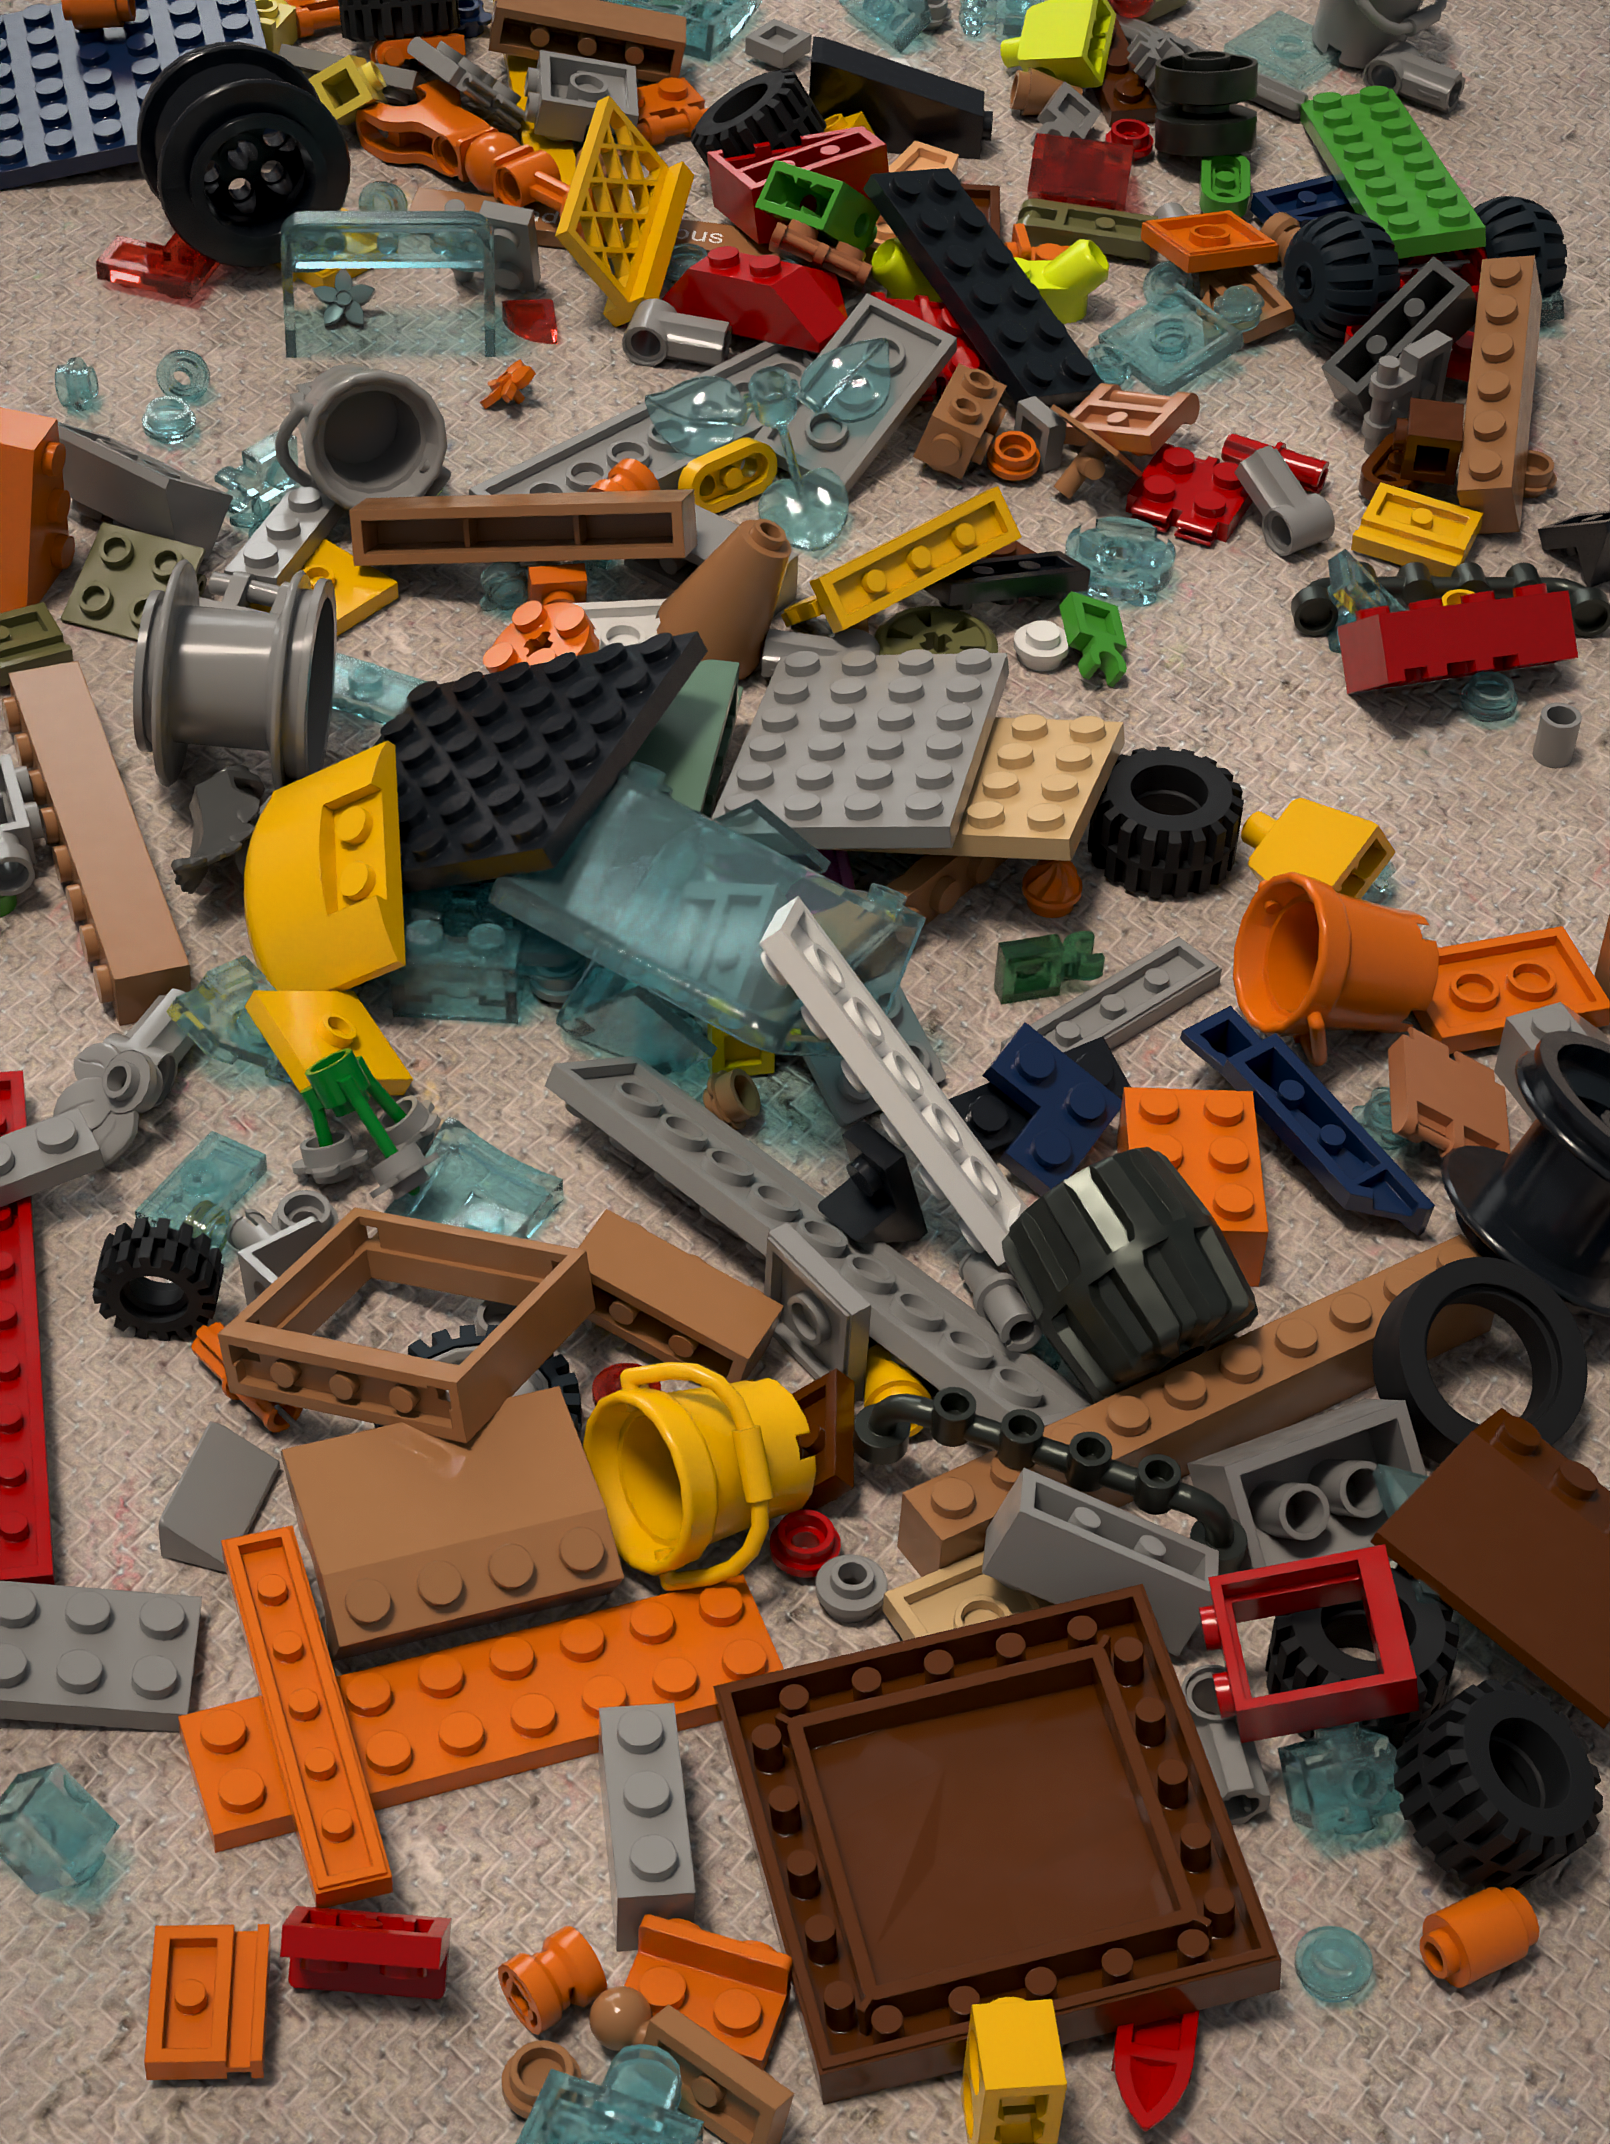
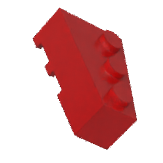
[707,126,889,244]

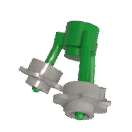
[292,1048,441,1200]

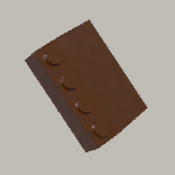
[1370,1408,1610,1729]

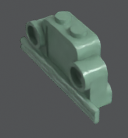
[586,659,743,893]

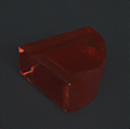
[502,299,557,344]

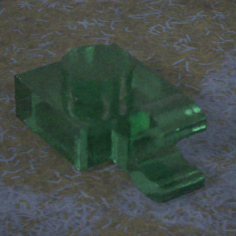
[994,931,1105,1005]

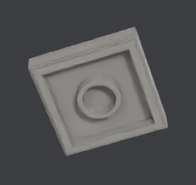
[764,1222,871,1402]

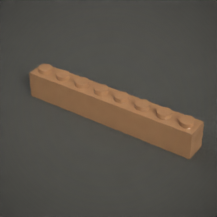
[2,661,192,1026]

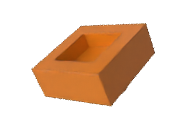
[527,563,588,606]

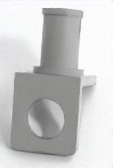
[226,1209,323,1305]

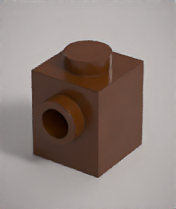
[1392,398,1464,485]

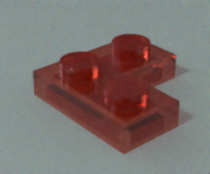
[96,232,221,300]

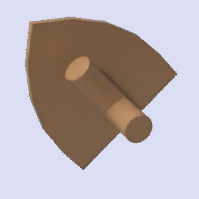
[1050,404,1143,499]

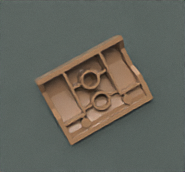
[281,1386,624,1662]

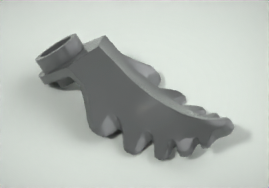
[171,765,265,894]

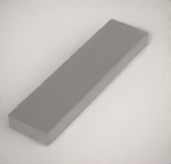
[1000,936,1222,1052]

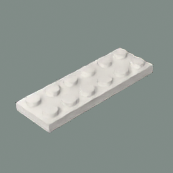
[759,896,1028,1266]

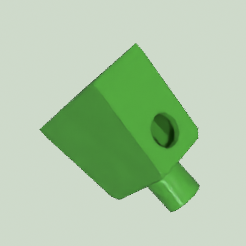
[755,159,880,252]

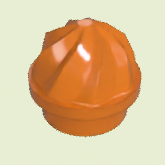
[1022,860,1083,918]

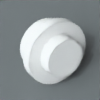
[1013,620,1070,671]

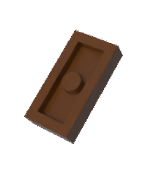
[792,1368,855,1511]

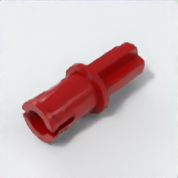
[1221,434,1329,494]

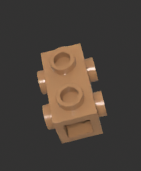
[913,363,1007,480]

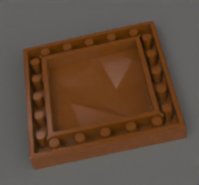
[713,1584,1281,2105]

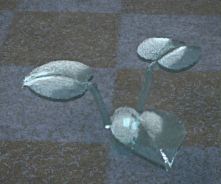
[645,338,891,552]

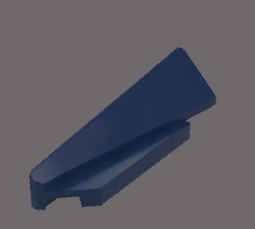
[1180,1006,1435,1236]

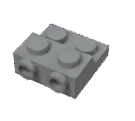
[524,50,639,142]

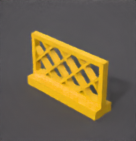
[555,95,694,328]

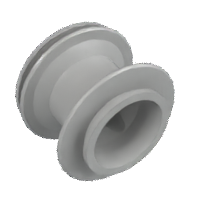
[133,559,337,790]

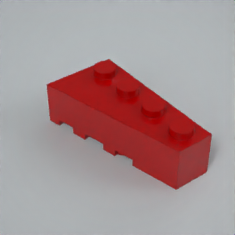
[1337,583,1578,694]

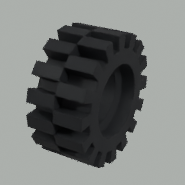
[92,1217,224,1341]

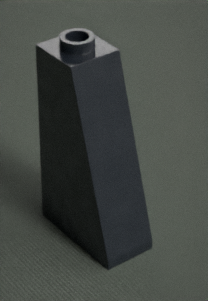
[809,37,993,159]

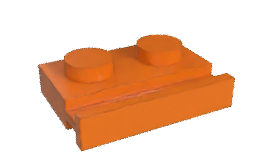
[144,1924,271,2080]

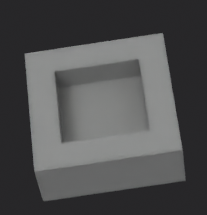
[745,19,812,70]
[1014,396,1067,473]

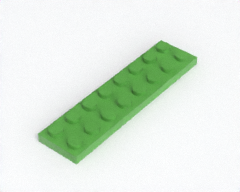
[1300,86,1486,259]

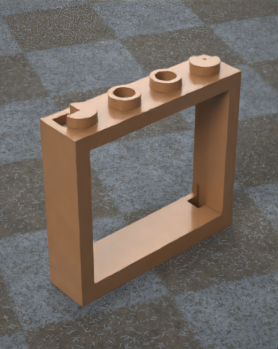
[218,1207,595,1443]

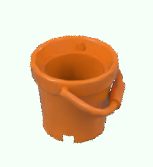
[1233,872,1439,1067]

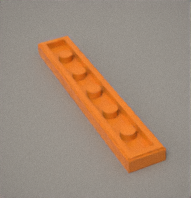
[221,1525,393,1908]

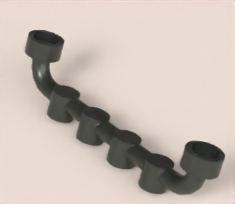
[1291,562,1610,637]
[852,1387,1247,1575]

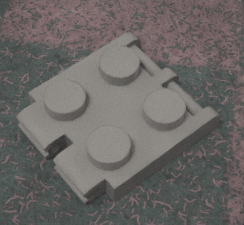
[407,37,525,129]

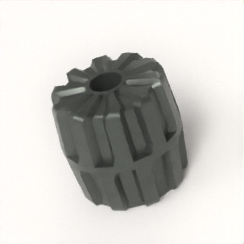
[1002,1147,1258,1403]

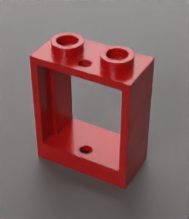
[1199,1544,1419,1743]

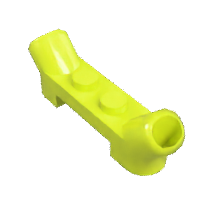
[870,238,1109,324]

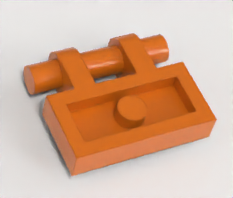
[369,33,466,68]
[615,77,710,146]

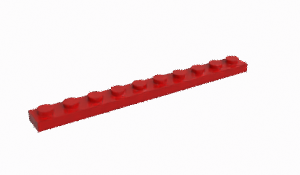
[0,1070,55,1585]

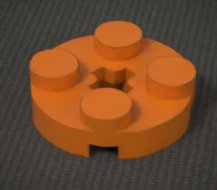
[483,600,599,674]

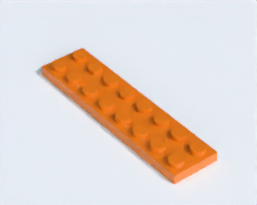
[178,1574,784,1853]

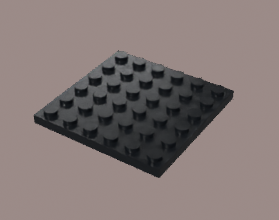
[373,631,708,894]

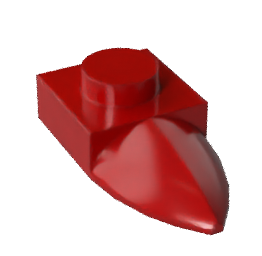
[1111,2011,1199,2132]

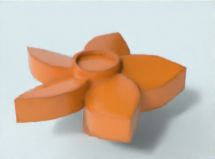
[480,359,536,409]

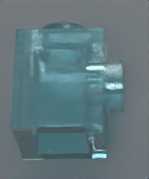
[0,1763,120,1894]

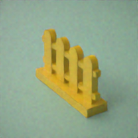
[780,486,1022,634]

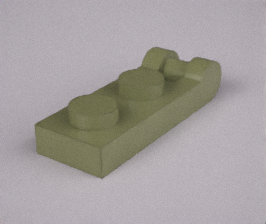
[1016,198,1158,260]

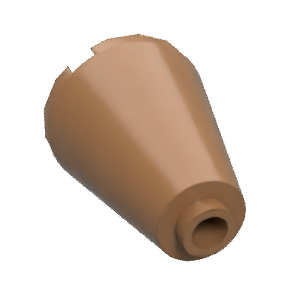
[656,519,792,680]

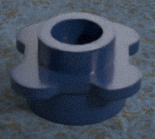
[451,0,492,39]

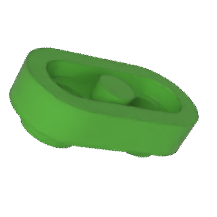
[1199,153,1251,217]

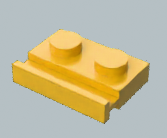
[1351,482,1483,577]

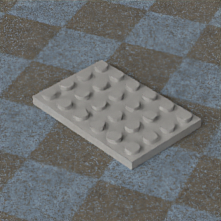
[707,648,1009,849]

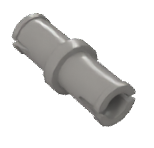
[959,1250,1042,1352]

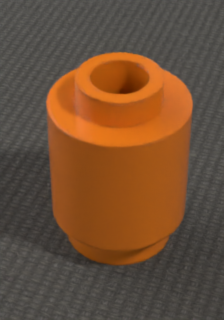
[61,0,136,30]
[1419,1887,1539,1988]

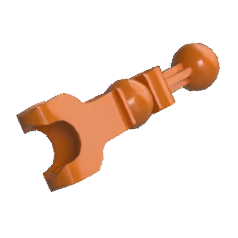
[356,79,621,244]

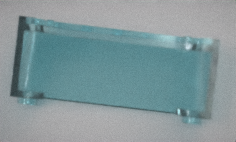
[488,761,926,1058]

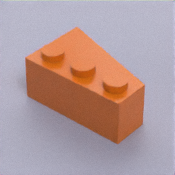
[0,407,75,613]

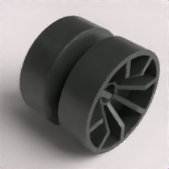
[1155,51,1258,156]

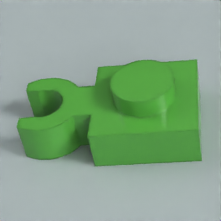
[1059,591,1127,687]

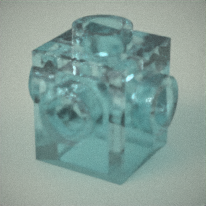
[1277,1722,1401,1835]

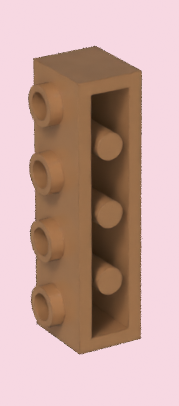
[488,0,686,83]

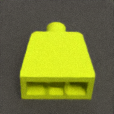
[1000,0,1117,88]

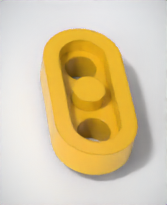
[678,437,777,514]

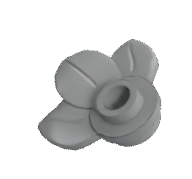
[53,1043,163,1167]

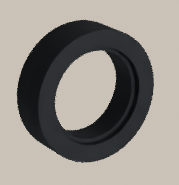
[1372,1257,1588,1464]

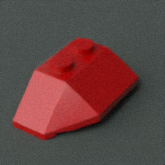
[661,246,848,353]

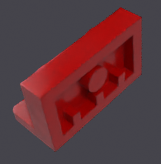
[280,1906,452,1999]

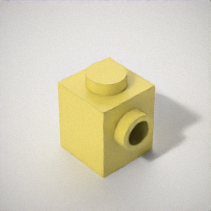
[308,54,388,126]

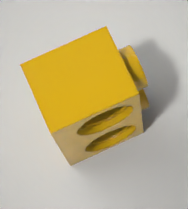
[960,1997,1067,2144]

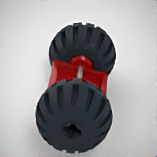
[1283,196,1567,342]

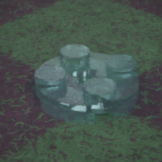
[1065,516,1176,607]

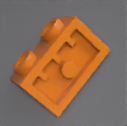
[624,1914,793,2071]

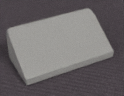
[158,1421,280,1573]

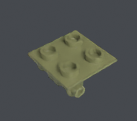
[60,522,206,641]

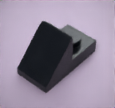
[1538,510,1610,587]
[818,1119,928,1243]

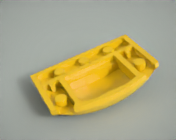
[243,741,406,991]

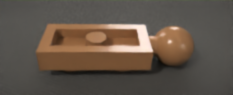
[589,1986,795,2144]

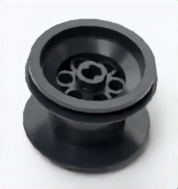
[137,42,351,268]
[1441,1031,1610,1318]

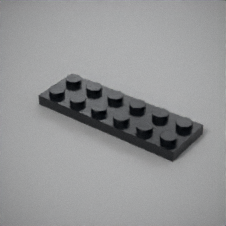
[863,168,1104,408]

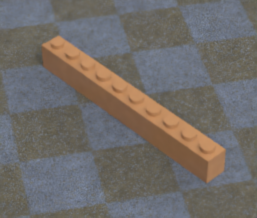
[897,1234,1495,1577]

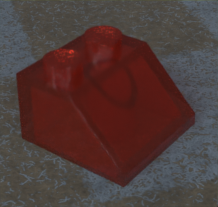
[1027,133,1135,212]

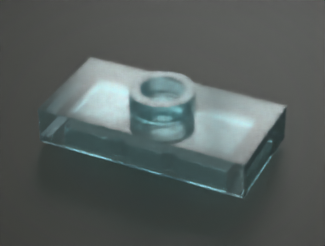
[332,652,428,725]
[135,1131,267,1239]

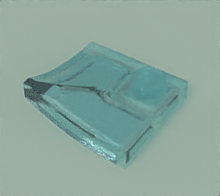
[383,1117,564,1239]

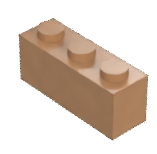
[577,1209,784,1383]

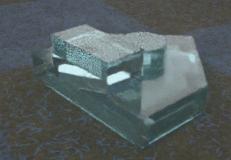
[166,955,292,1084]

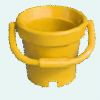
[583,1362,816,1591]

